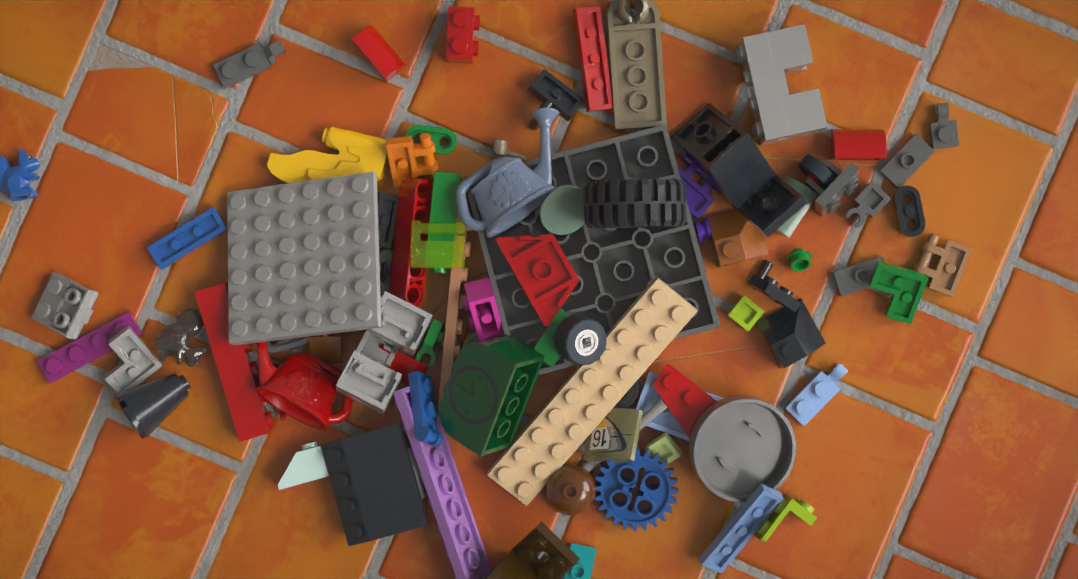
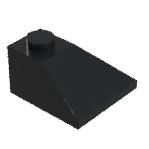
[756,298,826,369]

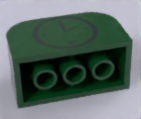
[439,335,545,457]

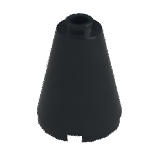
[115,373,191,439]

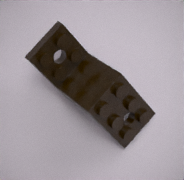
[484,521,580,579]

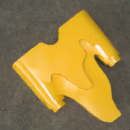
[267,127,388,183]

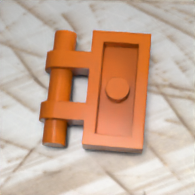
[386,133,439,187]

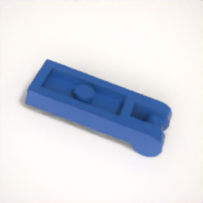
[408,371,443,447]

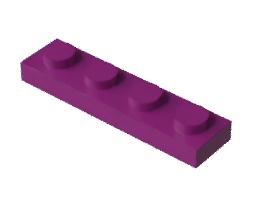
[37,312,143,384]

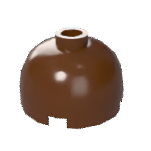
[545,464,596,516]

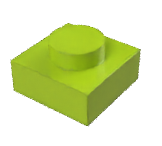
[727,295,765,332]

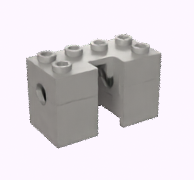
[735,24,828,146]
[336,291,433,415]

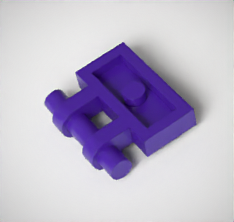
[667,153,721,219]

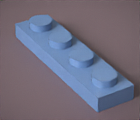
[699,484,784,573]

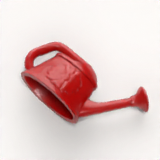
[256,341,353,431]

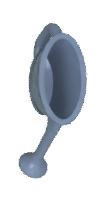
[456,108,559,237]

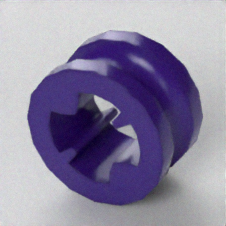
[694,218,712,244]

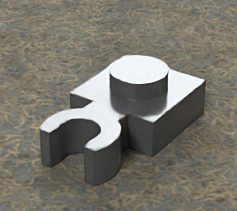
[844,181,891,228]

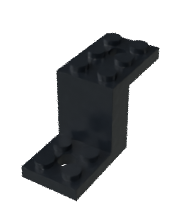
[671,103,807,237]

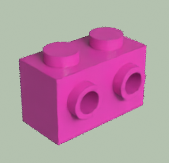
[462,277,505,341]

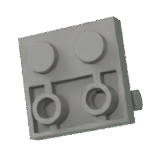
[31,271,99,340]

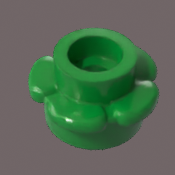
[786,248,812,272]

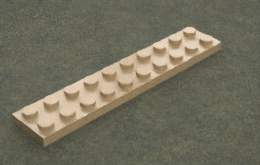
[487,276,697,506]

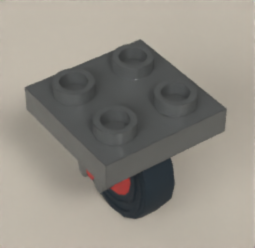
[798,154,859,217]

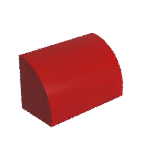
[351,26,407,82]
[831,129,887,161]

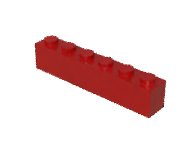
[195,283,275,442]

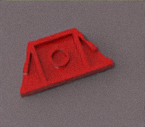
[495,234,579,328]

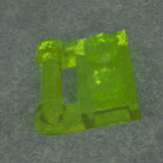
[411,220,466,268]

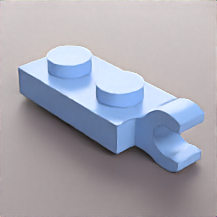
[784,363,848,426]

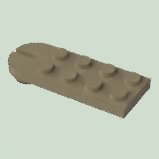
[607,0,667,130]

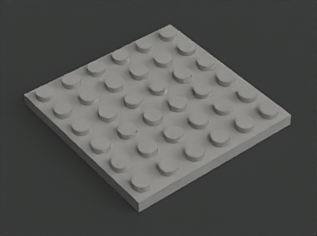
[227,172,381,345]

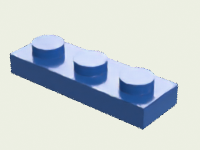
[147,207,228,270]

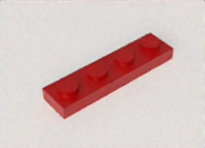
[573,6,614,112]

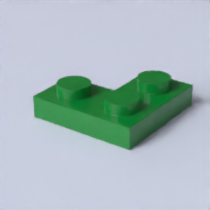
[869,260,929,324]

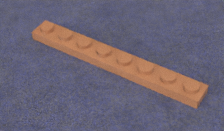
[437,209,473,418]

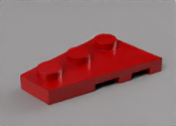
[652,364,717,439]

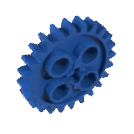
[595,446,679,531]

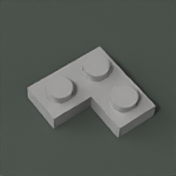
[104,325,162,394]

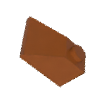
[705,210,769,267]

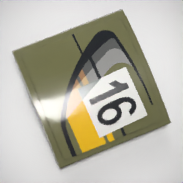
[583,408,643,463]

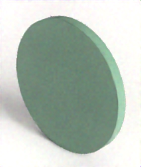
[539,185,584,235]

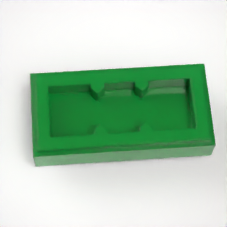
[534,309,570,368]

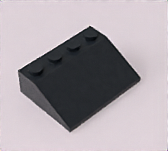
[321,423,429,546]

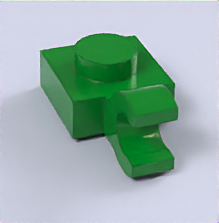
[416,319,445,366]

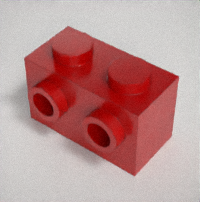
[446,6,480,64]

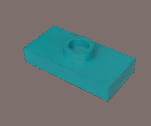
[564,543,597,579]

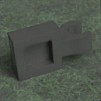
[929,103,959,149]

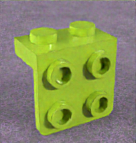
[755,494,817,543]

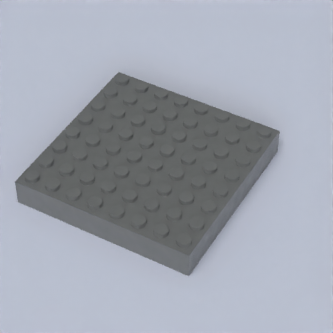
[464,124,720,375]

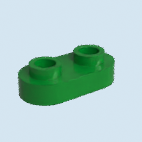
[405,125,457,155]

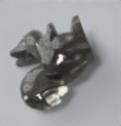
[157,308,208,367]

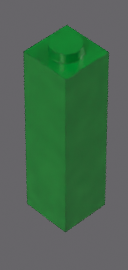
[425,172,463,274]

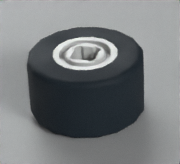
[554,315,606,366]

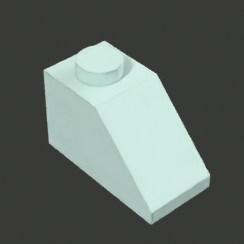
[278,441,329,490]

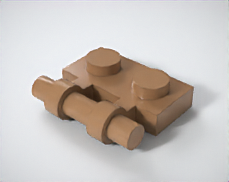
[913,233,972,298]

